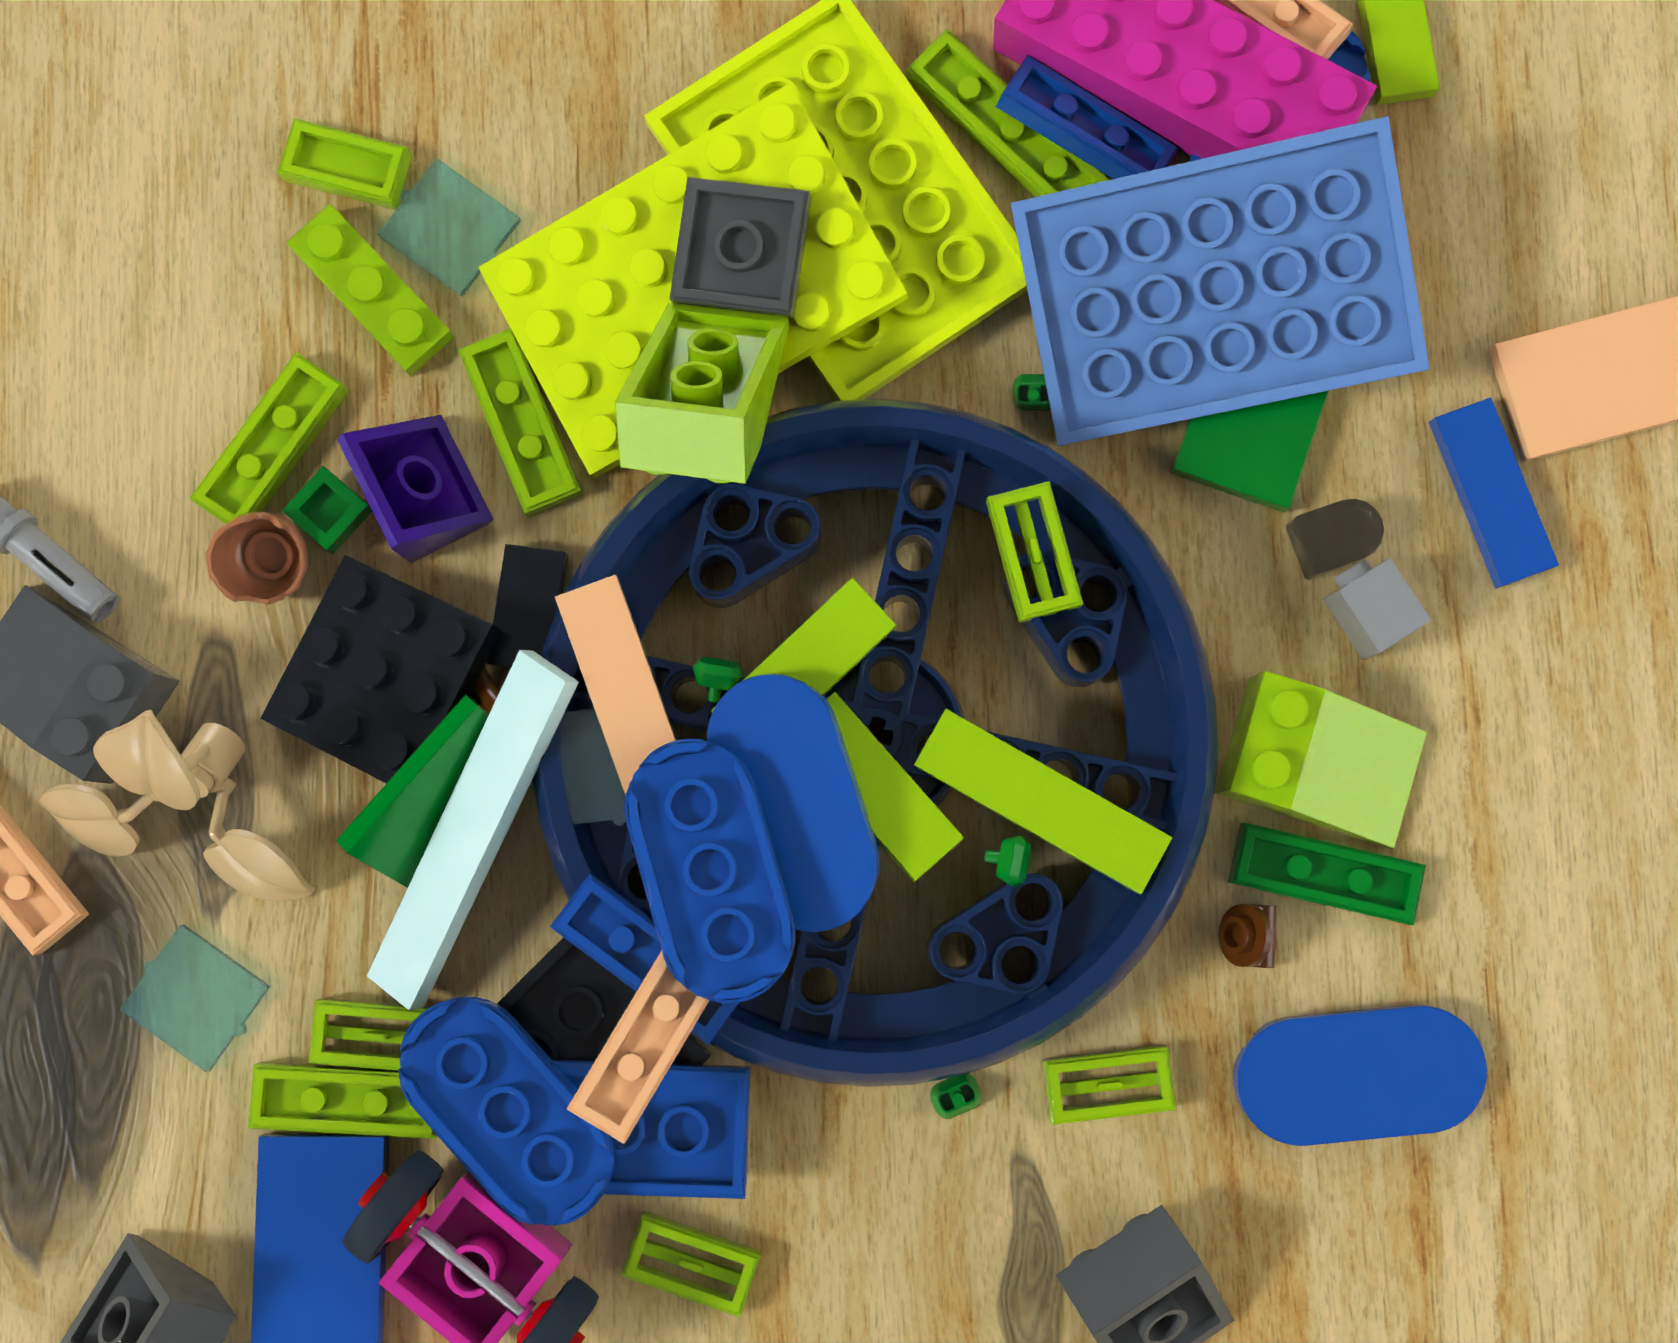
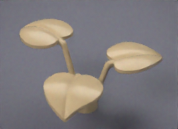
[39,710,318,901]

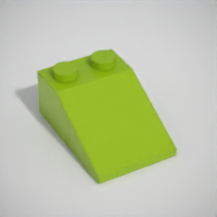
[615,303,789,484]
[1215,671,1427,849]

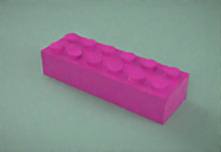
[993,0,1377,159]

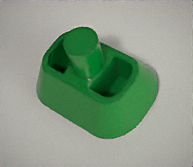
[1012,374,1051,410]
[693,657,744,702]
[985,835,1031,887]
[930,1073,982,1119]

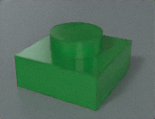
[282,466,372,554]

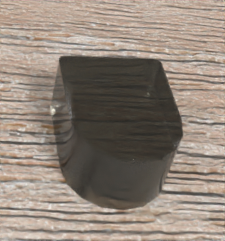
[1285,499,1384,580]

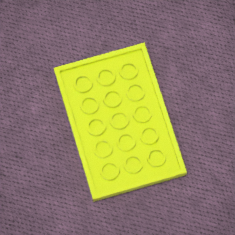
[644,0,1028,401]
[478,83,909,478]

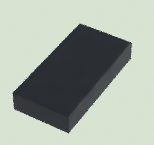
[487,544,569,668]

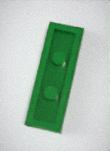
[1228,823,1426,926]

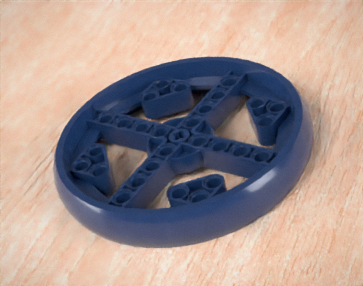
[532,399,1218,1087]

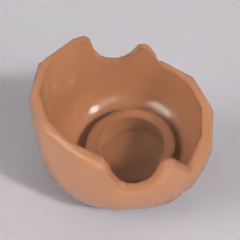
[206,511,311,605]

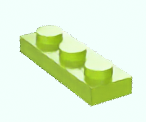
[286,203,455,377]

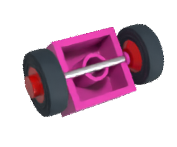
[342,1150,599,1343]

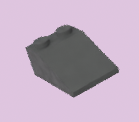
[0,585,180,784]

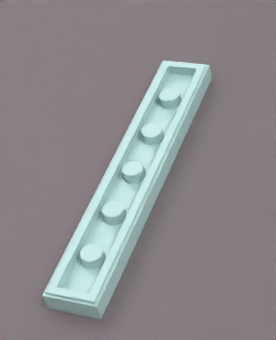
[367,650,579,1011]

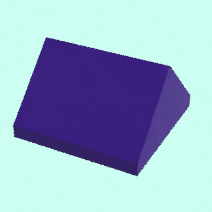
[337,415,494,563]

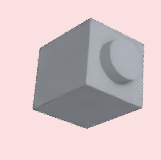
[1323,558,1432,660]

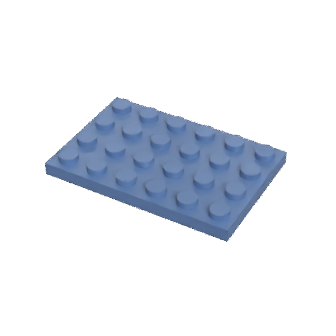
[1011,116,1430,446]

